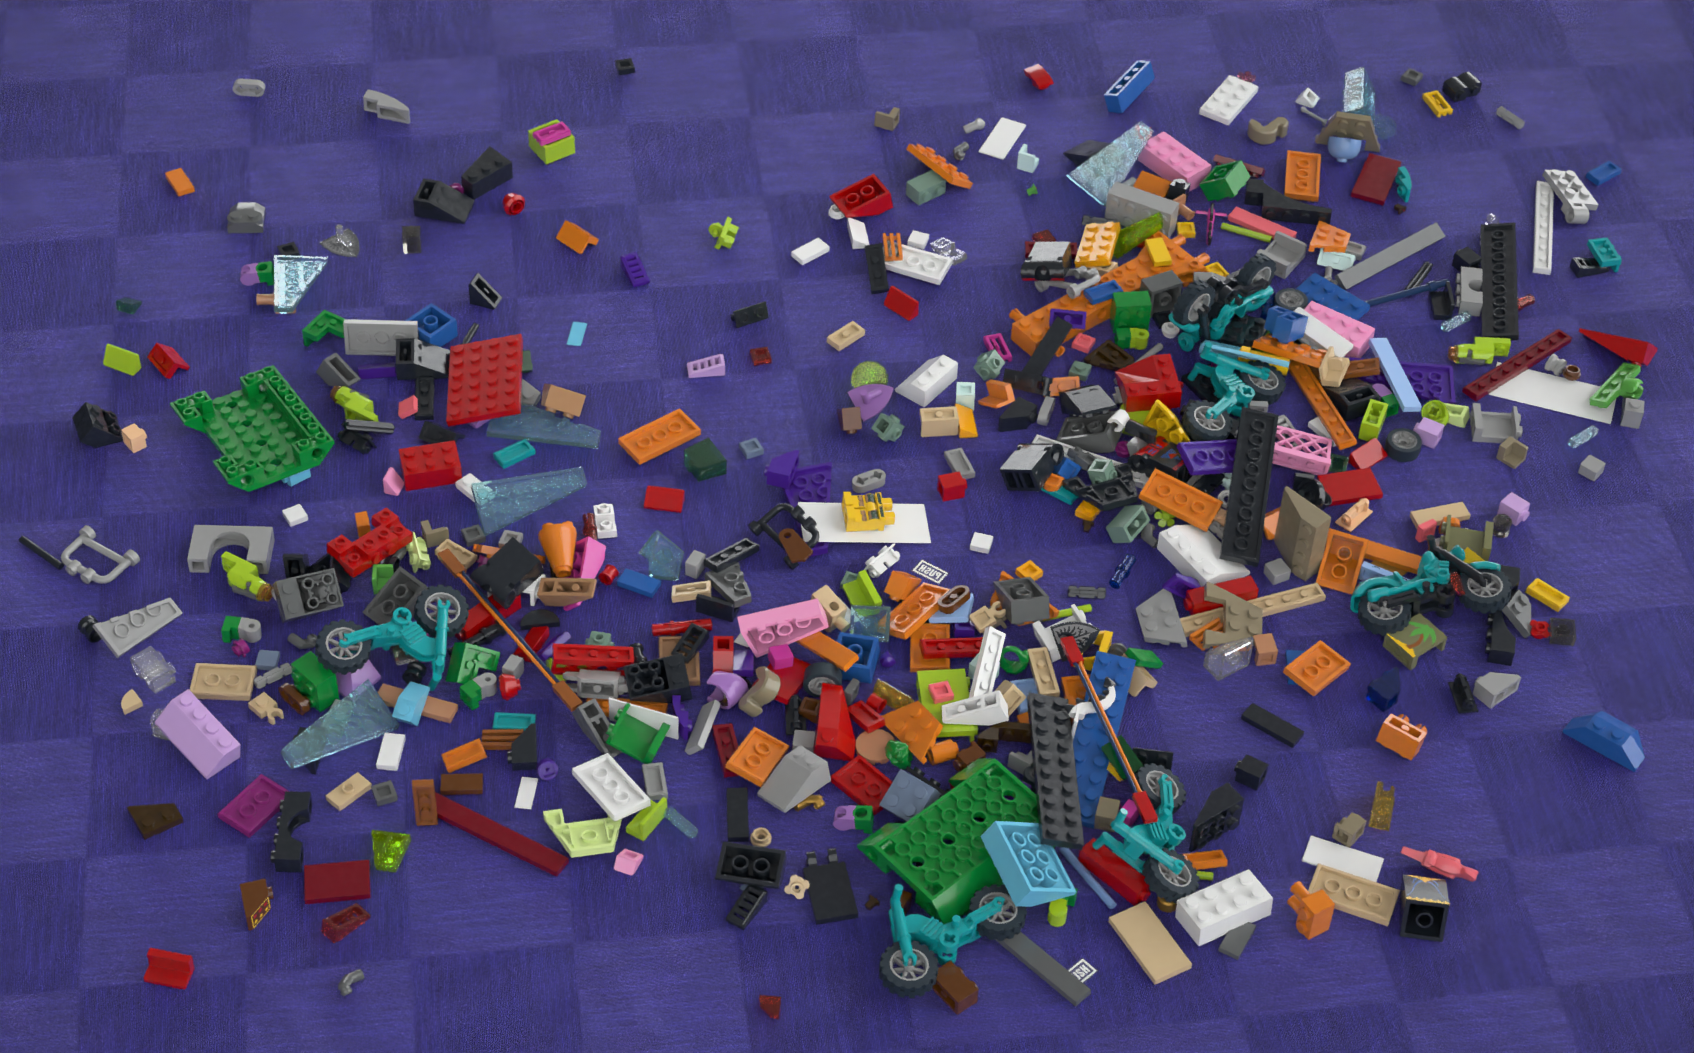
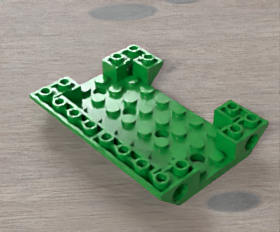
[170,365,334,492]
[857,758,1055,925]

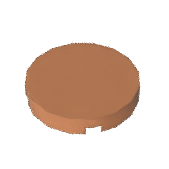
[855,729,895,765]

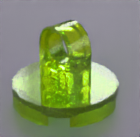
[851,361,888,388]

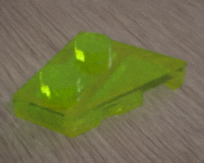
[371,830,411,872]

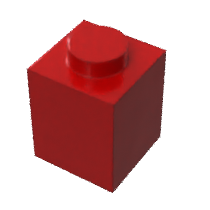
[937,471,967,502]

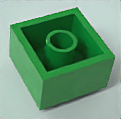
[1199,160,1250,201]
[1109,291,1152,333]
[291,651,340,713]

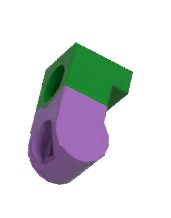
[240,261,276,286]
[1372,383,1400,418]
[833,805,874,834]

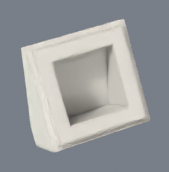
[1295,87,1320,108]

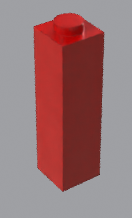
[1183,575,1259,615]
[455,594,521,641]
[1078,838,1151,906]

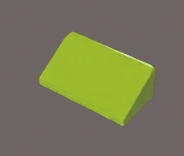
[103,344,141,376]

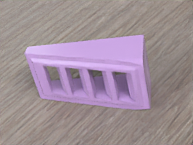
[687,354,725,378]

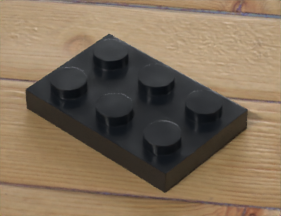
[1220,314,1267,351]

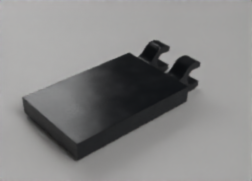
[803,848,858,925]

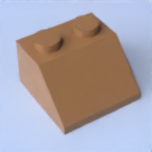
[541,384,586,419]

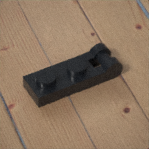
[1003,368,1053,396]

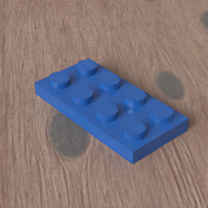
[1296,273,1370,320]

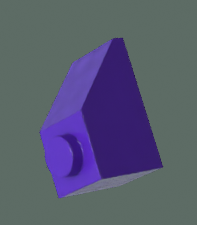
[764,450,800,489]

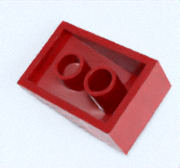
[829,174,893,218]

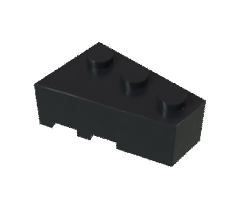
[461,146,513,200]

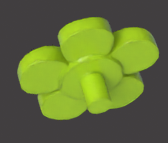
[1154,509,1175,528]

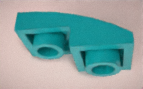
[1395,166,1411,203]

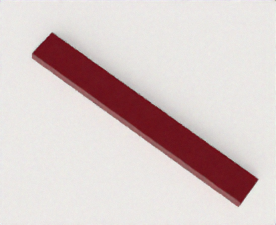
[1462,329,1572,401]
[435,792,569,877]

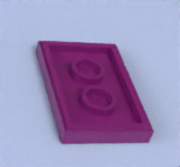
[218,774,288,838]

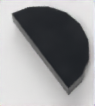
[520,609,560,630]

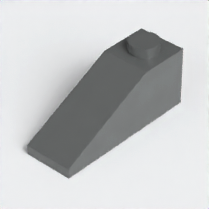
[572,698,623,758]

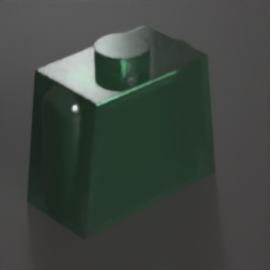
[684,437,727,482]

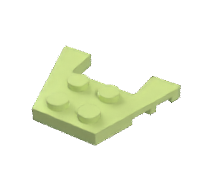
[543,809,622,858]

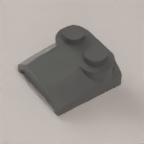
[227,202,266,233]

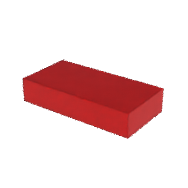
[848,700,885,734]

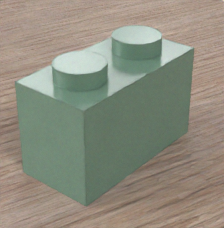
[906,170,946,206]
[1106,505,1150,543]

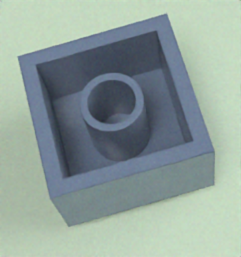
[879,769,941,822]

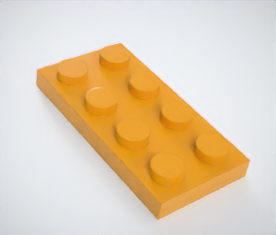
[1075,222,1121,268]

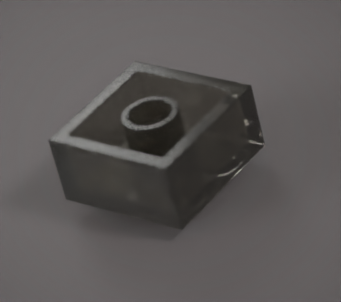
[1548,617,1576,646]

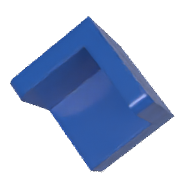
[1052,457,1082,479]

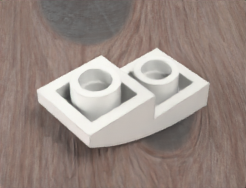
[593,503,617,539]

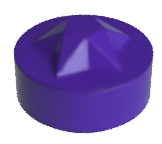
[536,758,558,780]

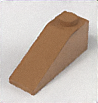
[537,578,597,606]

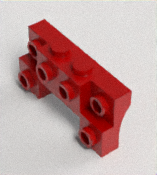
[327,507,413,578]

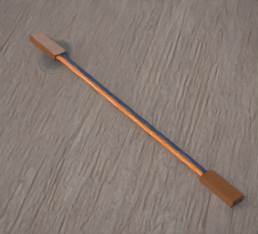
[437,548,583,712]

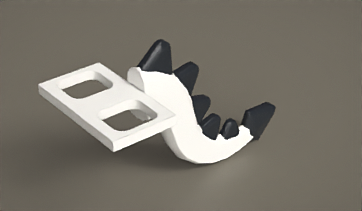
[1064,677,1116,739]

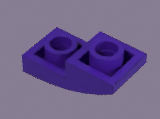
[673,695,692,740]

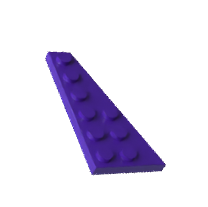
[1344,357,1456,404]
[782,462,832,557]

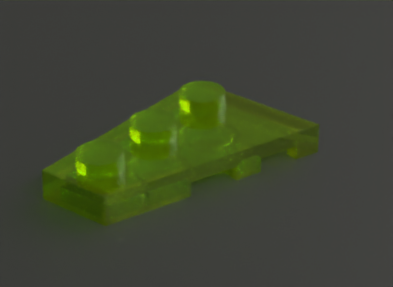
[1114,212,1163,259]

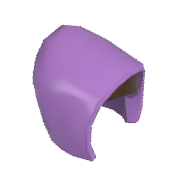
[707,671,749,709]

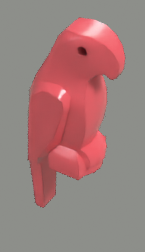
[1401,846,1478,882]

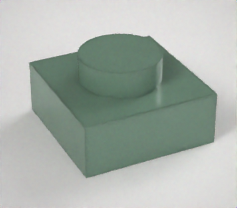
[1068,360,1092,382]

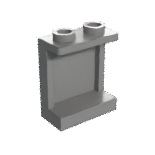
[1256,231,1307,279]
[1470,403,1522,443]

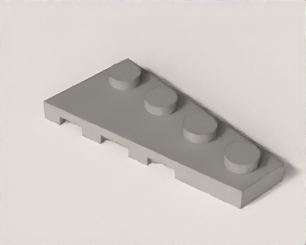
[93,597,182,658]

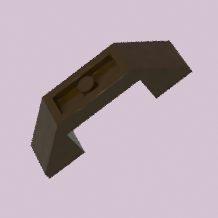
[977,721,1031,753]

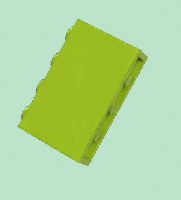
[916,668,978,743]

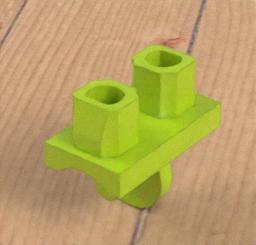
[708,217,739,250]

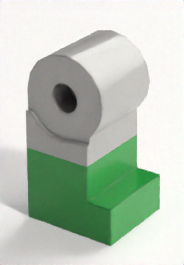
[221,616,262,643]
[460,673,497,711]

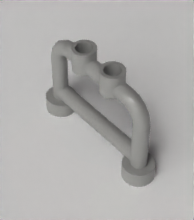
[1035,266,1101,299]
[61,525,140,584]

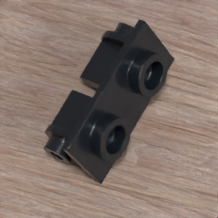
[730,301,769,328]
[337,423,376,454]
[1192,473,1225,495]
[1448,673,1478,714]
[785,695,806,735]
[1132,747,1174,770]

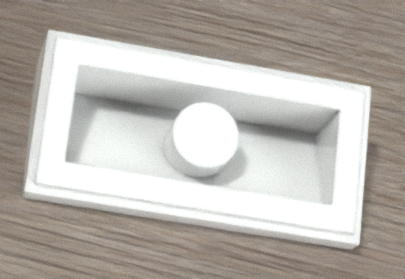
[847,218,870,249]

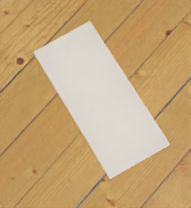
[1489,362,1616,424]
[798,502,931,543]

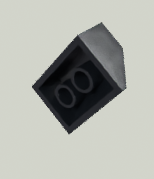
[715,842,786,889]

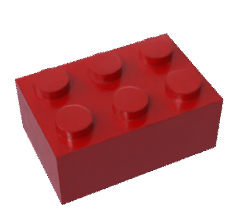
[398,440,462,491]

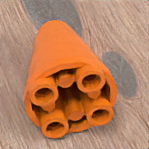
[538,521,577,578]

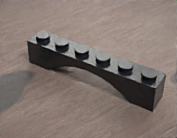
[1485,565,1520,666]

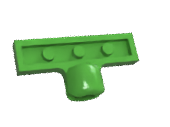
[1589,362,1644,408]

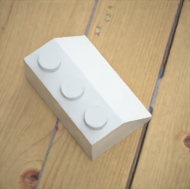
[895,355,958,407]

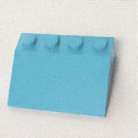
[981,821,1076,907]

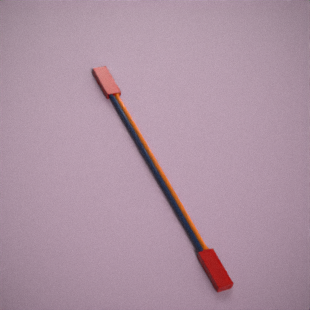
[1060,636,1158,824]

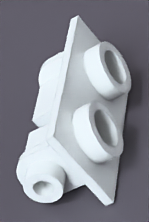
[864,543,900,578]

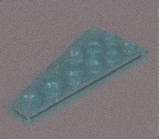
[274,255,328,314]
[487,404,601,449]
[281,679,399,769]

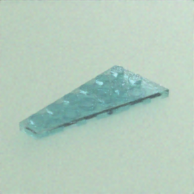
[1066,121,1154,207]
[471,467,587,536]

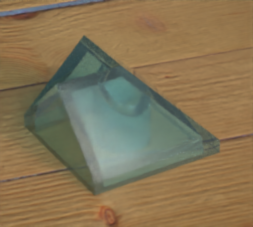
[638,530,684,581]
[849,605,891,642]

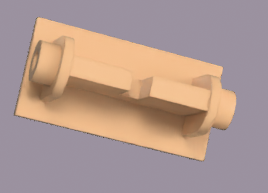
[1335,498,1373,532]

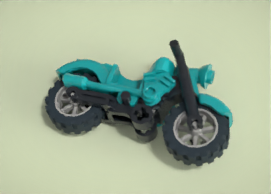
[1169,253,1276,351]
[1350,535,1512,636]

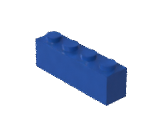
[1104,60,1155,113]

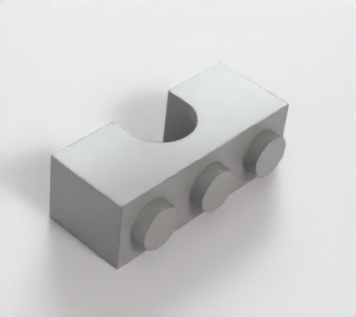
[1455,266,1483,317]

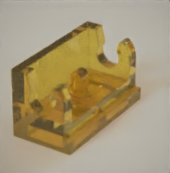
[1368,781,1395,831]

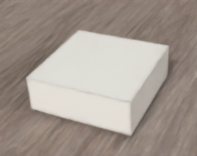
[907,230,929,250]
[282,504,308,527]
[970,532,993,554]

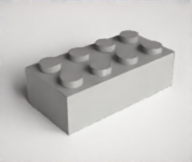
[1105,181,1179,238]

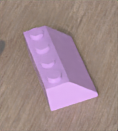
[155,689,240,779]

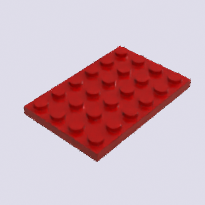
[446,334,523,427]

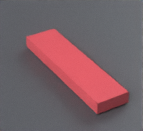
[1227,207,1297,240]

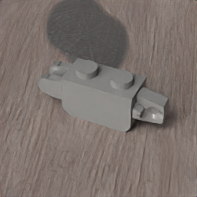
[563,669,628,699]

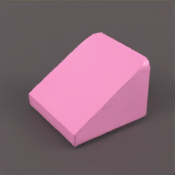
[383,467,404,496]
[614,849,644,875]

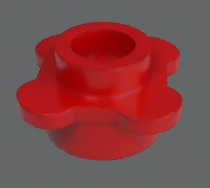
[1530,620,1550,639]

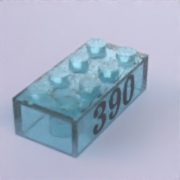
[1342,67,1375,127]

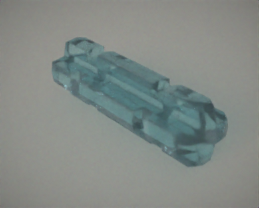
[1440,311,1472,332]
[1568,425,1599,448]
[663,807,698,838]

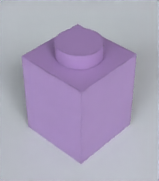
[1413,417,1444,449]
[1497,492,1530,526]

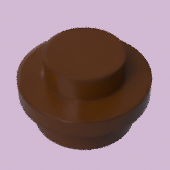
[1562,365,1581,381]

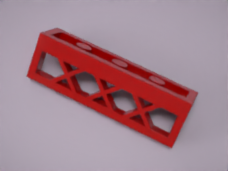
[551,643,634,678]

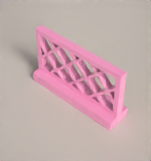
[1272,425,1332,475]

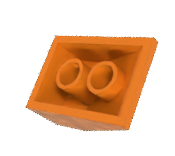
[1316,530,1369,595]

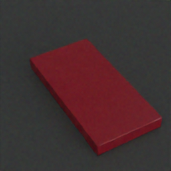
[1351,153,1402,206]

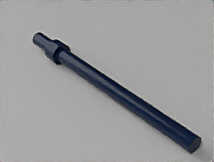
[1364,279,1449,307]

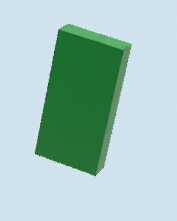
[1125,648,1164,669]

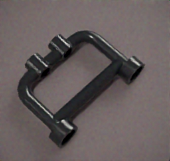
[747,503,820,570]

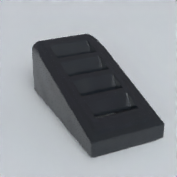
[1570,257,1609,278]
[671,623,710,664]
[726,885,767,930]

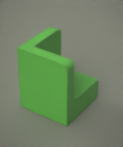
[372,564,394,594]

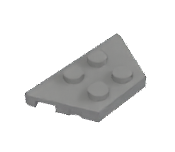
[1135,589,1188,647]

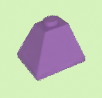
[336,657,381,703]

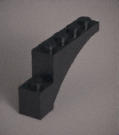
[1244,178,1332,225]

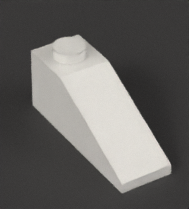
[942,690,1009,726]

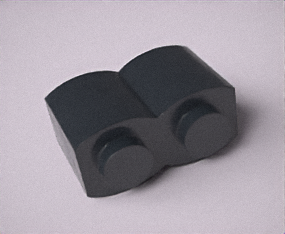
[1442,72,1482,102]

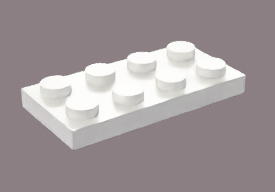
[1199,75,1259,126]
[883,241,952,285]
[572,753,651,822]

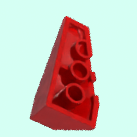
[1579,328,1658,368]

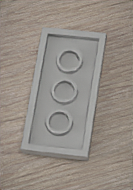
[343,319,419,356]

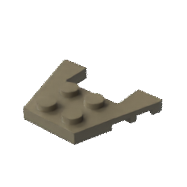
[1315,111,1380,152]
[1203,582,1262,649]

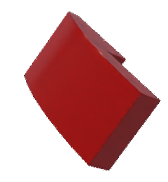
[1024,64,1054,90]

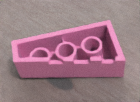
[737,598,829,658]

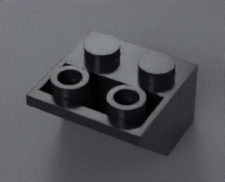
[72,402,123,448]

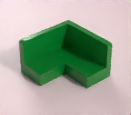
[302,310,344,347]
[446,642,500,684]

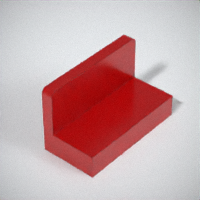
[147,343,190,379]
[143,948,195,990]

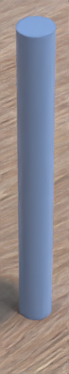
[1059,847,1117,910]

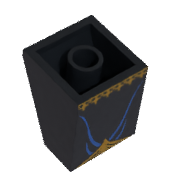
[1399,874,1450,942]

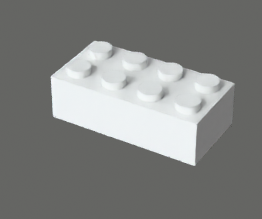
[1175,869,1273,946]

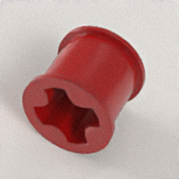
[598,564,619,585]
[866,693,887,714]

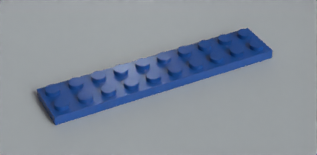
[1073,651,1136,829]

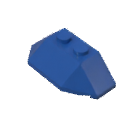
[1562,711,1645,772]

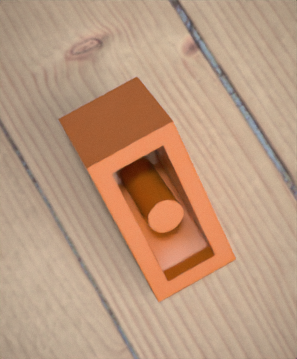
[884,570,922,602]

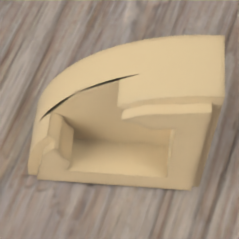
[121,689,143,715]

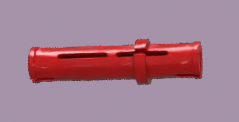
[651,618,712,637]

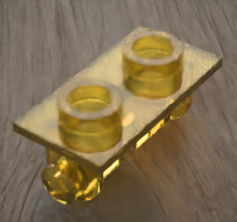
[873,679,914,710]

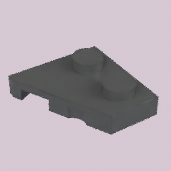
[1502,589,1531,639]

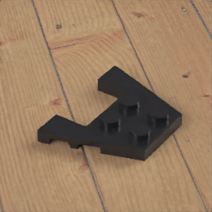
[1062,462,1138,511]

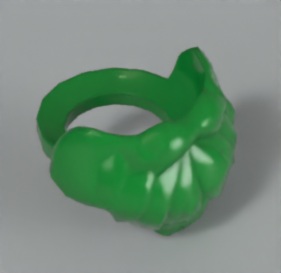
[999,646,1029,675]
[885,740,913,770]

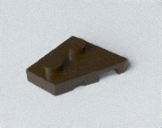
[1084,339,1134,371]
[127,803,184,840]

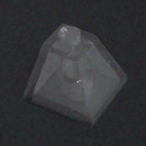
[1203,636,1254,681]

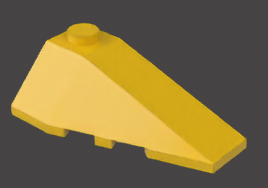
[1143,400,1191,445]

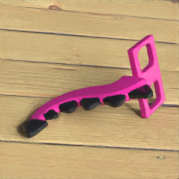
[1195,203,1227,246]

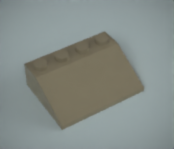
[1274,486,1331,582]

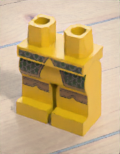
[841,492,895,532]

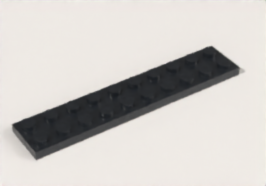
[1480,223,1519,341]
[1219,407,1279,567]
[1027,693,1084,850]

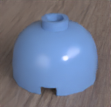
[1328,136,1362,163]

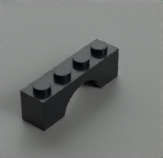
[271,791,313,872]

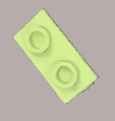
[406,532,431,573]

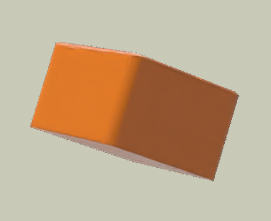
[354,511,371,538]

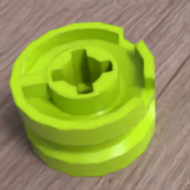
[1421,400,1450,426]

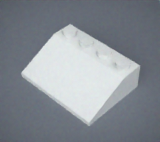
[1157,525,1250,587]

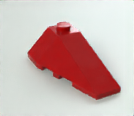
[813,682,856,761]

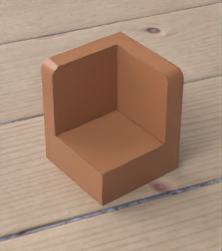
[1253,633,1278,666]

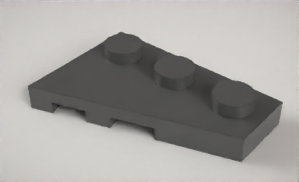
[705,562,752,608]

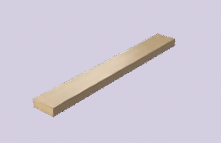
[1180,583,1326,637]

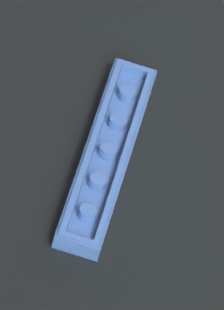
[1369,338,1422,412]

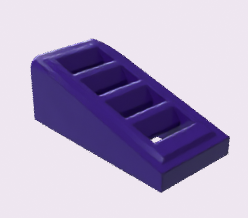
[620,252,650,288]
[1162,573,1201,599]
[953,608,975,638]

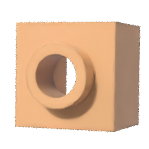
[121,423,147,453]

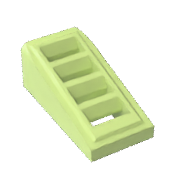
[1434,403,1470,428]

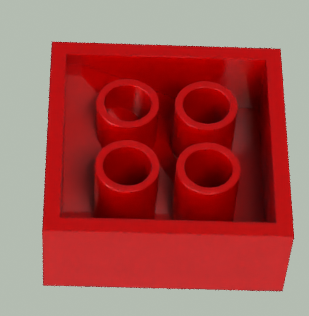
[1115,354,1182,412]

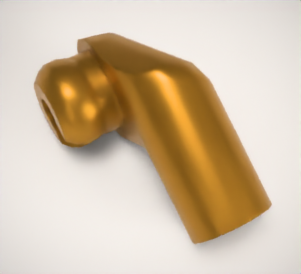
[794,794,825,812]

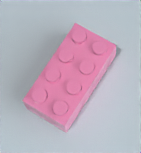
[1138,131,1211,192]
[1304,301,1375,358]

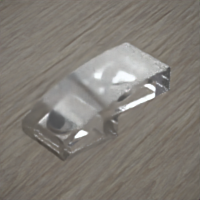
[930,237,967,266]

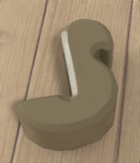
[1247,117,1289,145]
[738,666,780,717]

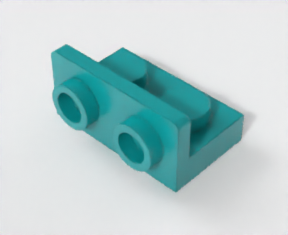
[1587,237,1622,272]

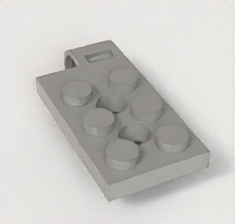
[1542,169,1599,224]

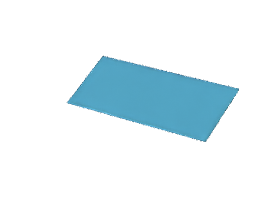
[567,322,587,346]

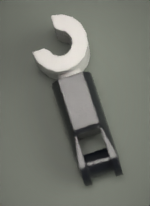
[1107,409,1157,444]

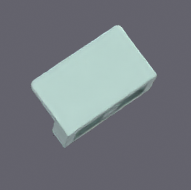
[1317,248,1356,271]

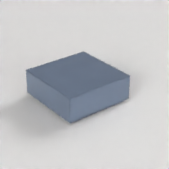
[739,438,764,459]
[255,650,280,671]

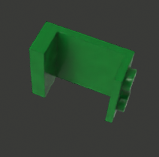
[606,703,670,764]

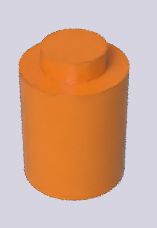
[927,739,959,766]

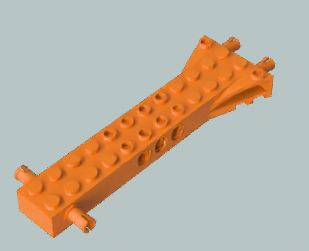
[1009,230,1210,357]

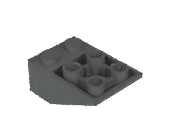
[273,568,344,623]

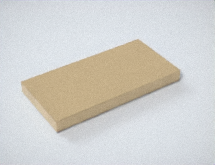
[1308,863,1400,926]
[1108,902,1192,985]

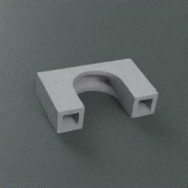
[187,525,275,574]

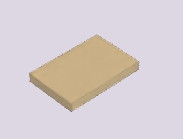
[189,663,257,701]

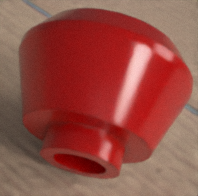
[502,193,525,215]
[498,673,521,701]

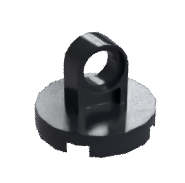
[1297,478,1332,510]

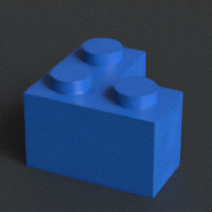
[1264,306,1308,344]

